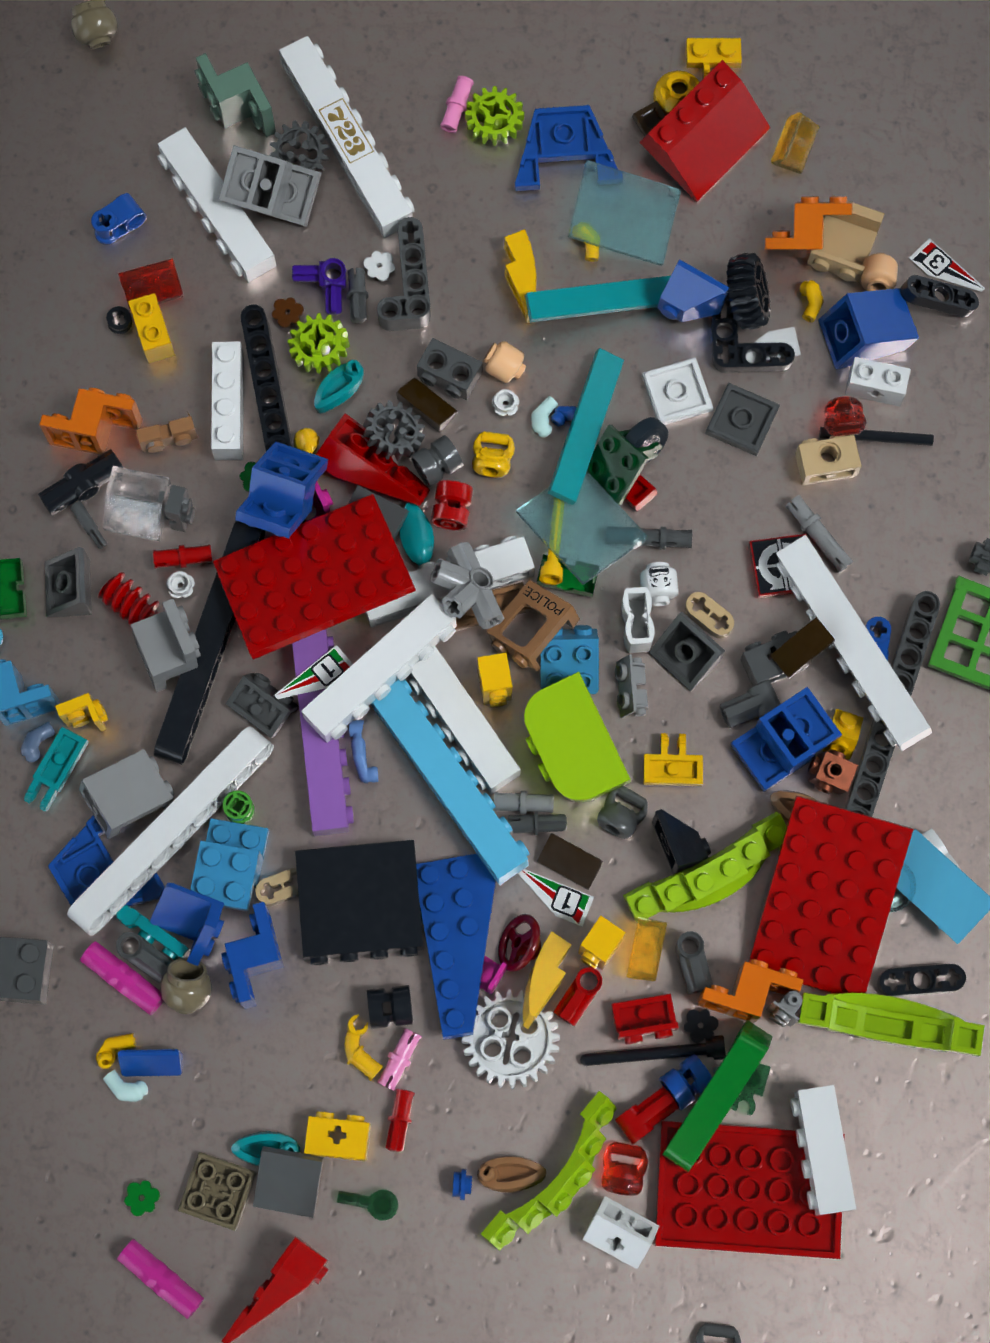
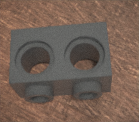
[417,338,483,400]

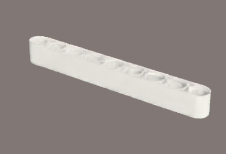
[67,726,274,936]

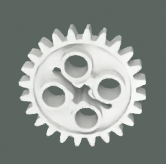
[462,989,560,1089]

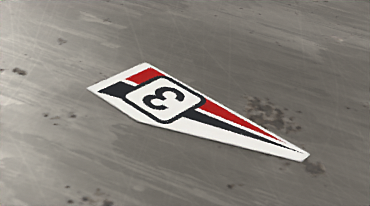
[909,238,985,292]

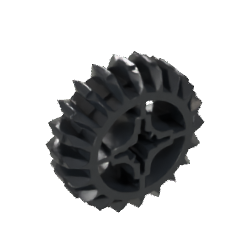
[726,253,771,330]

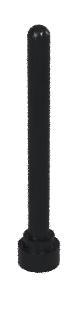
[580,1035,726,1066]

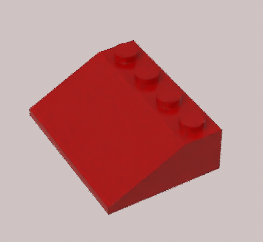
[639,60,771,202]

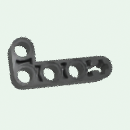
[377,217,431,331]

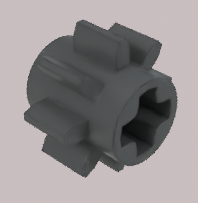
[969,538,990,576]

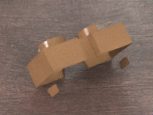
[136,411,198,453]

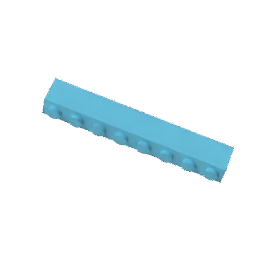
[370,679,530,886]

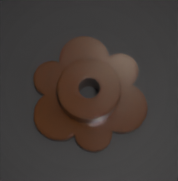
[272,297,304,328]

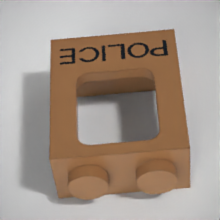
[486,579,580,672]

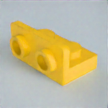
[55,693,109,732]

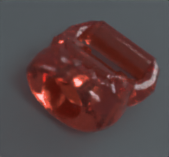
[824,396,867,436]
[601,1142,648,1196]

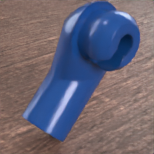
[551,406,577,426]

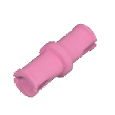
[440,76,474,133]
[377,1028,422,1091]

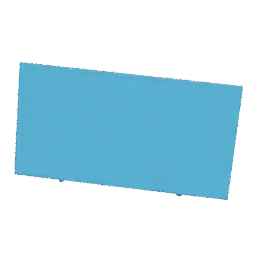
[897,829,990,944]

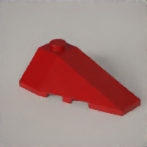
[316,413,430,506]
[222,1237,329,1343]

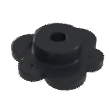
[684,1009,719,1043]

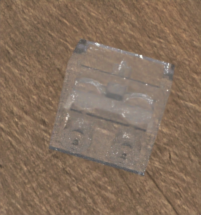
[103,466,172,541]

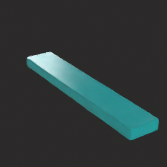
[525,275,671,323]
[547,348,624,505]

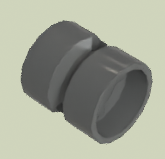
[410,435,463,487]

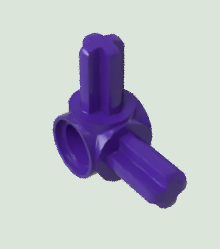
[292,258,346,315]

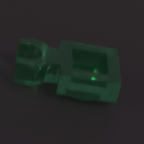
[731,1063,771,1116]

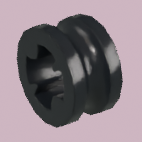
[106,306,133,334]

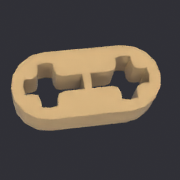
[685,592,734,639]
[255,868,299,906]

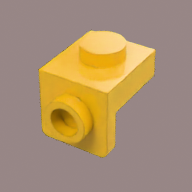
[823,709,864,760]

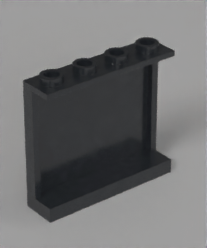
[295,840,424,965]

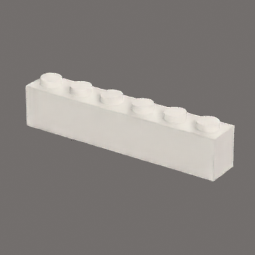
[157,127,276,283]
[366,536,535,628]
[301,594,457,743]
[408,646,521,794]

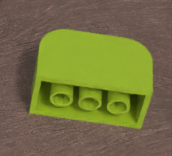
[524,672,631,802]

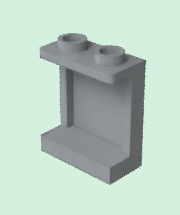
[79,749,174,839]

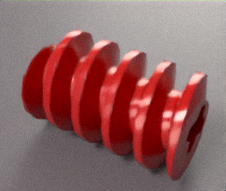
[98,572,161,626]

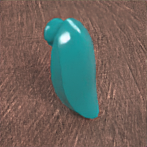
[314,360,364,414]
[400,503,434,566]
[231,1131,300,1166]

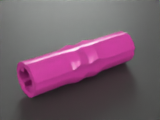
[80,941,164,1016]
[117,1239,205,1319]

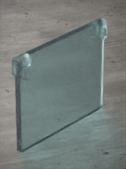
[568,160,681,266]
[516,472,648,585]

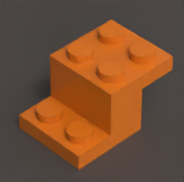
[765,196,853,249]
[39,387,143,455]
[697,959,803,1023]

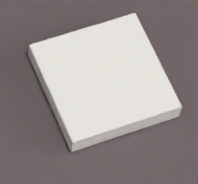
[642,357,713,425]

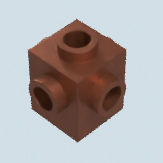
[808,750,858,795]

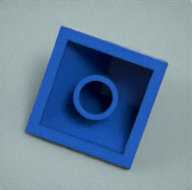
[657,260,729,322]

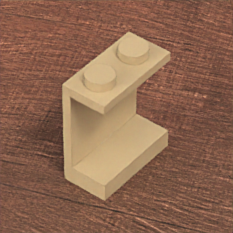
[807,195,885,282]

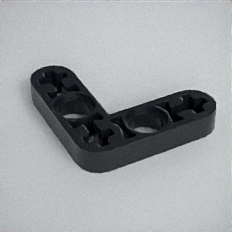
[711,293,795,373]

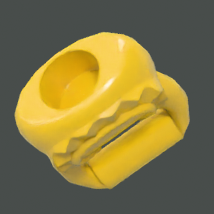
[293,428,320,455]
[472,431,515,478]

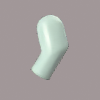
[531,396,558,438]
[103,1070,148,1102]

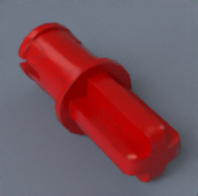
[386,1089,415,1152]

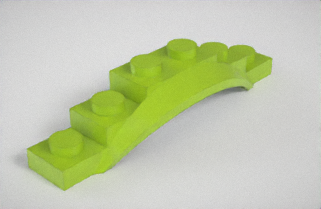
[623,811,787,923]
[798,992,985,1057]
[481,1091,617,1251]

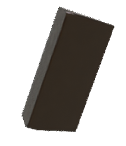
[396,377,458,432]
[537,833,603,890]

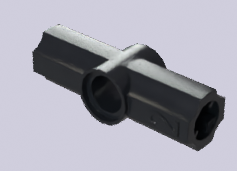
[38,449,125,516]

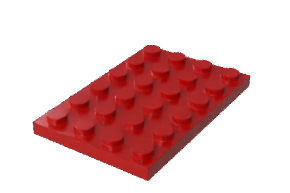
[213,494,416,660]
[748,795,913,993]
[655,1121,845,1259]

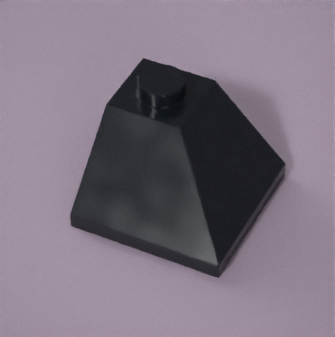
[652,809,711,875]

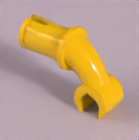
[344,1014,383,1081]

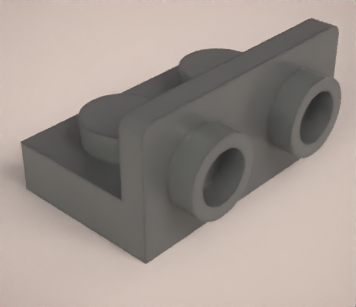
[226,673,299,738]

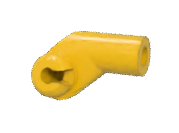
[96,1033,136,1069]

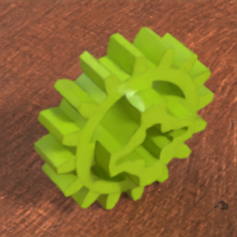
[465,86,524,146]
[288,313,350,374]

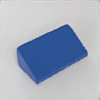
[118,1049,183,1077]

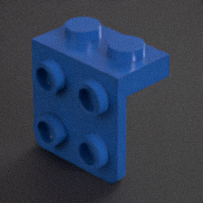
[150,883,224,966]

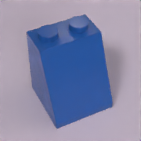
[818,288,919,370]

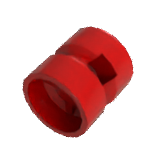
[431,480,473,531]

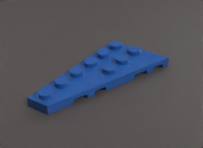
[416,853,496,1040]

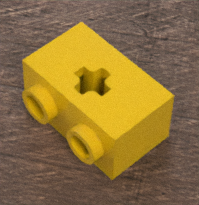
[128,293,175,364]
[477,653,513,707]
[578,915,626,970]
[304,1111,371,1161]

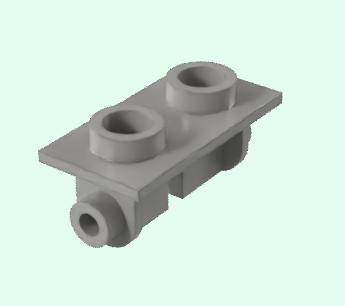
[615,655,648,718]
[766,991,803,1027]

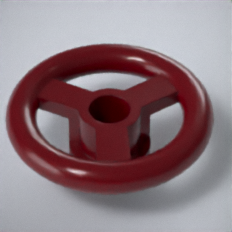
[498,914,541,972]

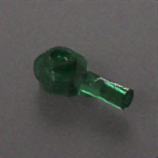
[337,1190,399,1221]

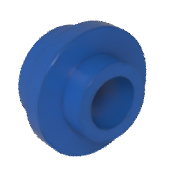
[453,1169,472,1200]

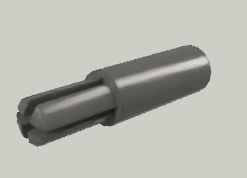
[70,501,107,549]

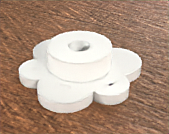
[363,251,395,281]

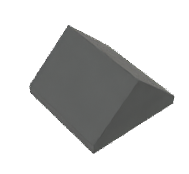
[45,547,92,618]
[649,612,725,691]

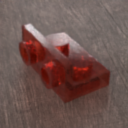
[118,258,183,311]

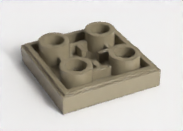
[178,1152,257,1231]

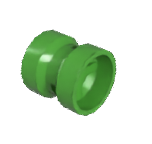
[223,790,255,824]

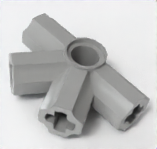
[430,542,505,630]

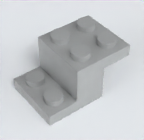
[219,145,322,227]
[131,598,201,692]

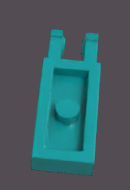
[24,727,89,812]
[116,904,191,961]

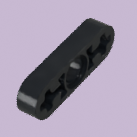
[900,275,979,317]
[877,964,966,997]

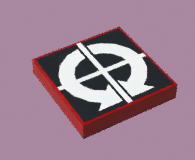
[749,534,807,598]

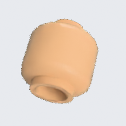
[861,253,898,291]
[483,341,526,383]

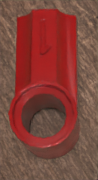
[553,967,602,1027]
[615,1086,679,1145]

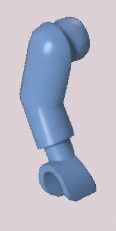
[349,720,379,783]

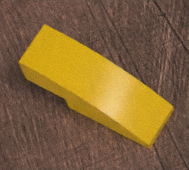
[504,229,536,324]
[523,931,572,1029]

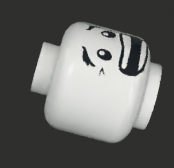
[640,562,679,606]

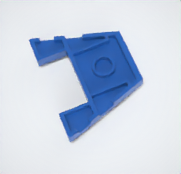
[515,105,623,191]
[48,815,165,906]

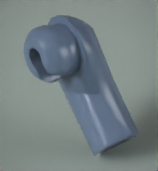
[21,722,56,762]

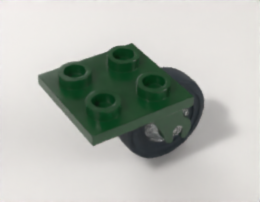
[586,417,668,505]

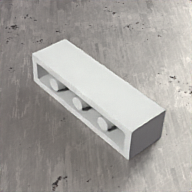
[211,341,244,461]
[791,1085,856,1216]

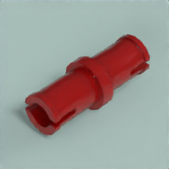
[153,544,212,569]

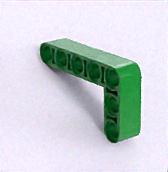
[662,1020,773,1172]

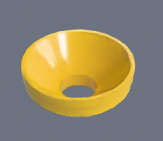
[653,70,699,116]

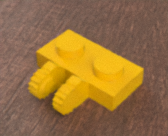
[686,38,742,79]
[643,733,703,786]

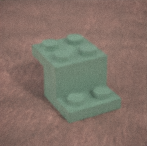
[194,53,276,137]

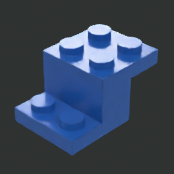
[235,441,328,539]
[730,687,842,792]
[221,902,284,1009]

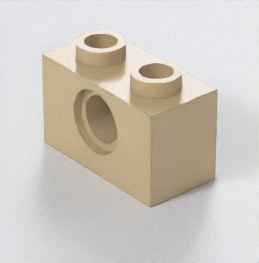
[795,433,862,485]

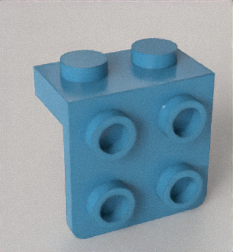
[540,625,599,694]

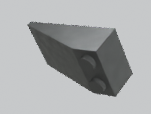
[0,937,54,1005]

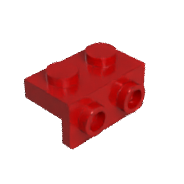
[611,994,679,1044]

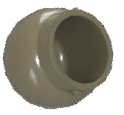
[71,0,118,49]
[160,958,212,1014]

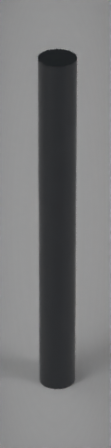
[819,427,934,446]

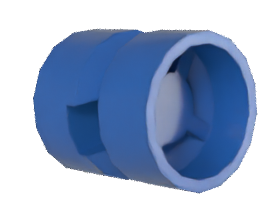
[659,1054,712,1111]

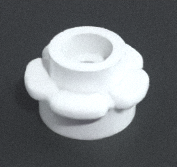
[491,389,519,416]
[166,571,195,599]

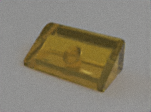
[771,112,820,174]
[626,917,667,981]

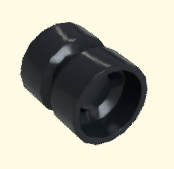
[367,985,413,1029]

